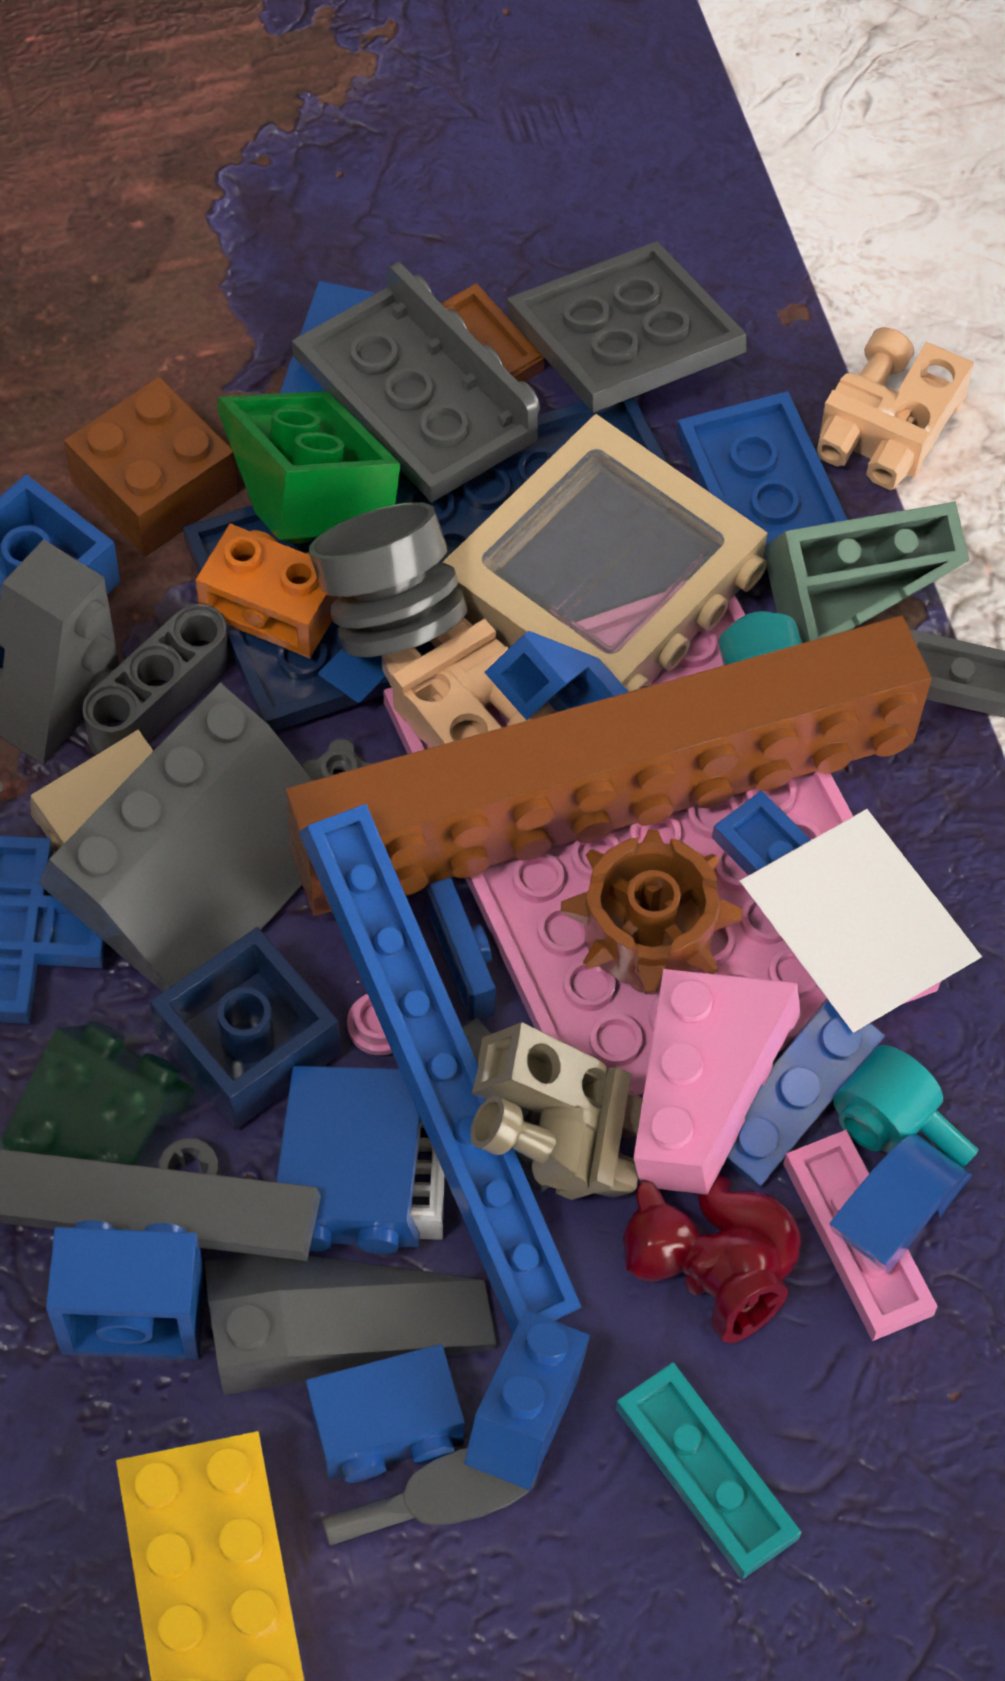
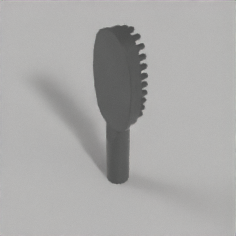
[321,1448,538,1546]

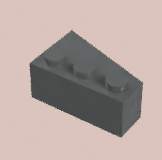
[0,539,119,765]

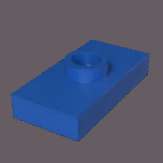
[428,878,496,1021]

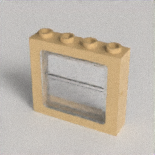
[442,414,768,692]

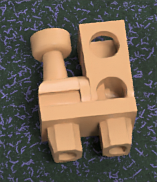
[817,327,974,490]
[382,617,554,748]

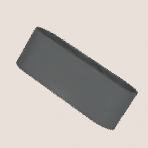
[82,604,230,756]

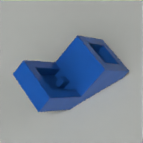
[484,631,628,721]

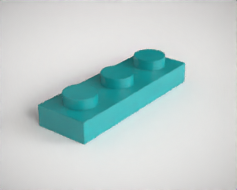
[616,1362,801,1580]

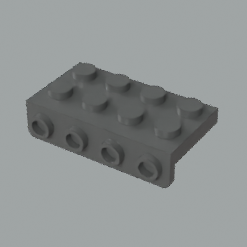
[292,262,540,503]

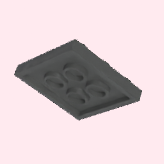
[507,241,746,413]

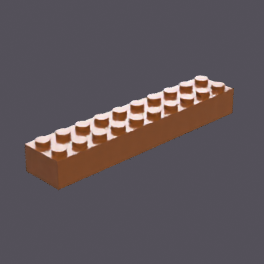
[286,615,932,917]

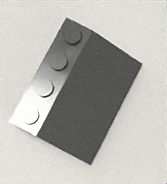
[39,683,312,992]

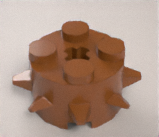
[561,829,742,995]

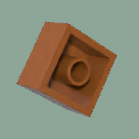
[64,377,238,557]

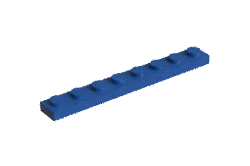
[299,804,582,1334]

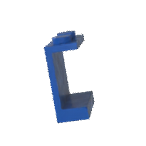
[277,1066,422,1254]

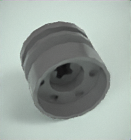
[309,503,467,657]

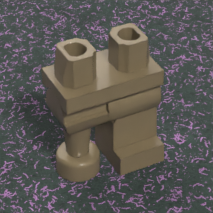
[470,1022,643,1200]

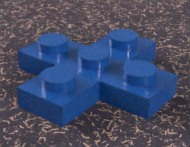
[0,836,106,1024]

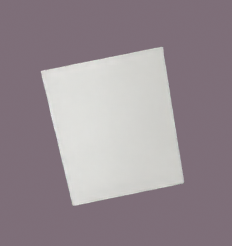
[740,809,982,1033]

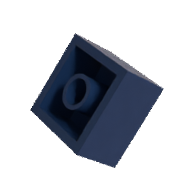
[150,927,341,1130]

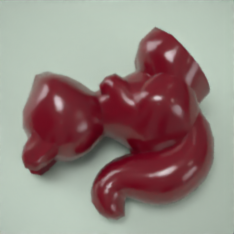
[622,1175,801,1344]

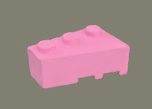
[634,969,801,1195]

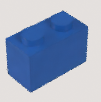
[464,1310,590,1491]
[305,1344,465,1483]

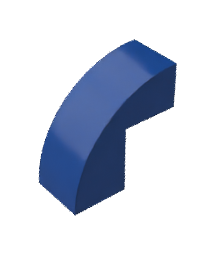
[829,1134,972,1274]

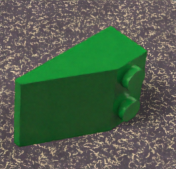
[217,391,400,544]

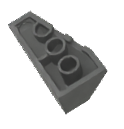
[204,1254,497,1395]

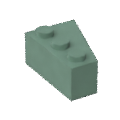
[764,501,969,643]

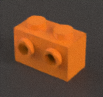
[196,524,339,658]

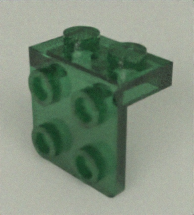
[1,1021,196,1165]

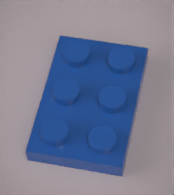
[676,391,848,567]

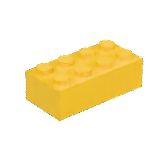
[116,1431,304,1681]

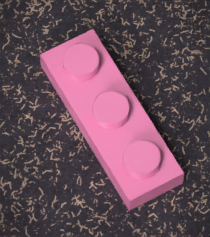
[783,1130,938,1341]

